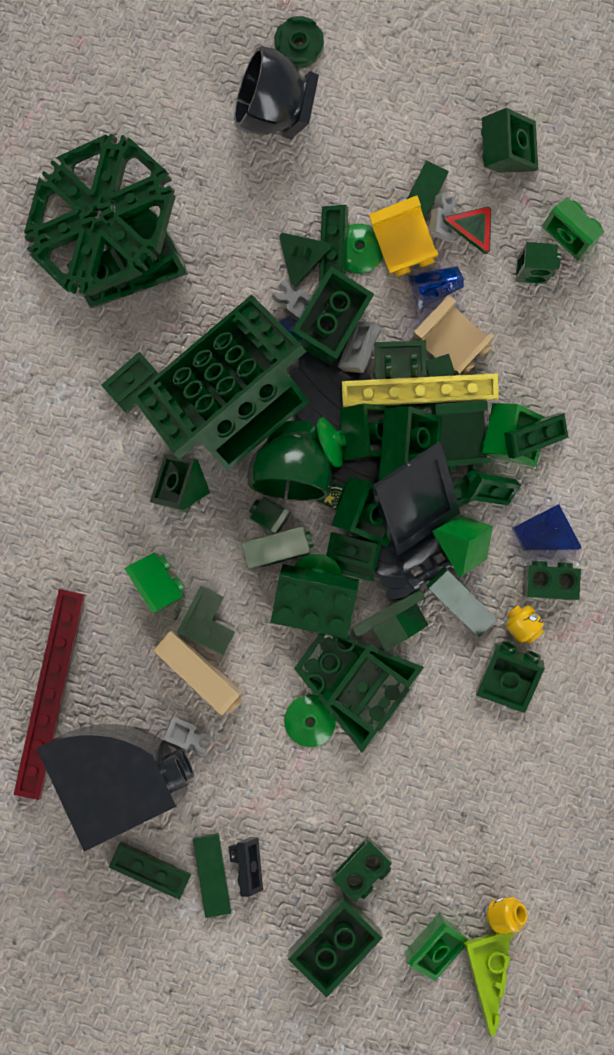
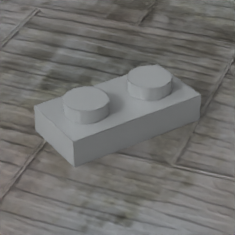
[338,322,381,373]

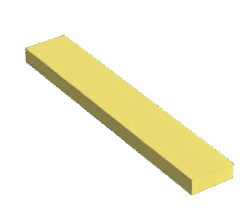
[342,373,499,407]

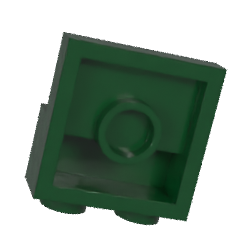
[476,641,545,713]

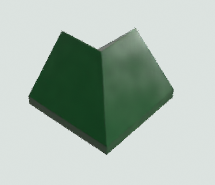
[150,454,210,514]

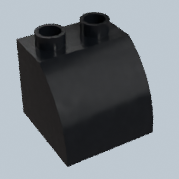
[36,724,194,852]

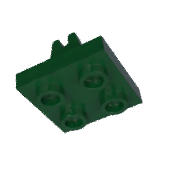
[374,340,427,380]

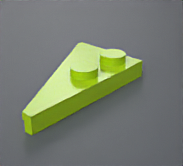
[463,932,514,1037]

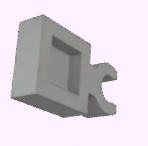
[429,192,456,242]
[271,281,310,320]
[162,716,212,755]

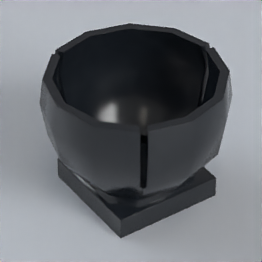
[234,46,319,140]

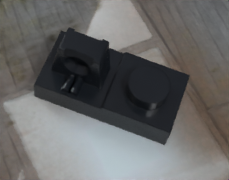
[229,837,263,897]

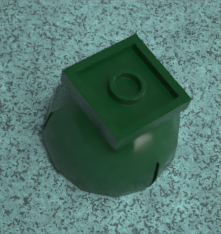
[247,421,332,501]

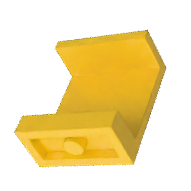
[369,195,439,277]

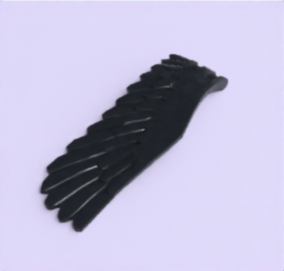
[290,341,455,600]

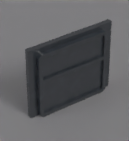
[373,442,461,555]

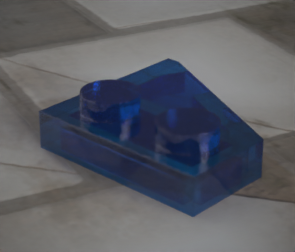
[408,266,464,308]
[512,504,582,550]

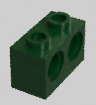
[515,242,561,284]
[522,561,581,600]
[332,836,392,903]

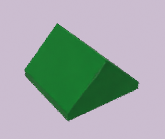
[432,515,493,577]
[405,913,469,981]

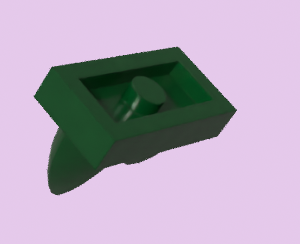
[465,469,521,506]

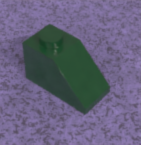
[249,497,290,534]
[372,603,429,651]

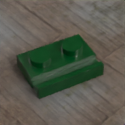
[101,352,158,414]
[326,532,381,581]

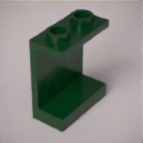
[432,400,491,471]

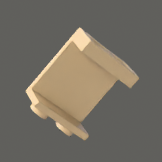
[412,295,494,375]

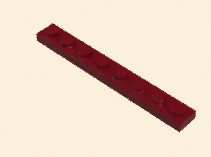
[13,589,86,800]

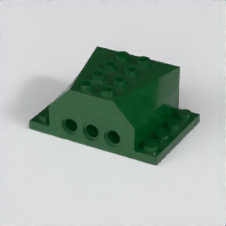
[131,294,309,471]

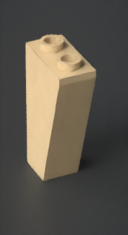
[153,630,243,715]

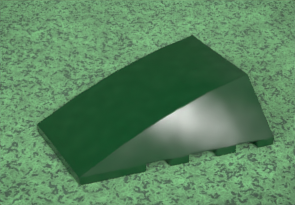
[66,207,188,308]
[294,633,424,753]

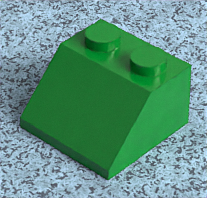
[541,197,605,261]
[482,403,545,467]
[124,552,186,613]

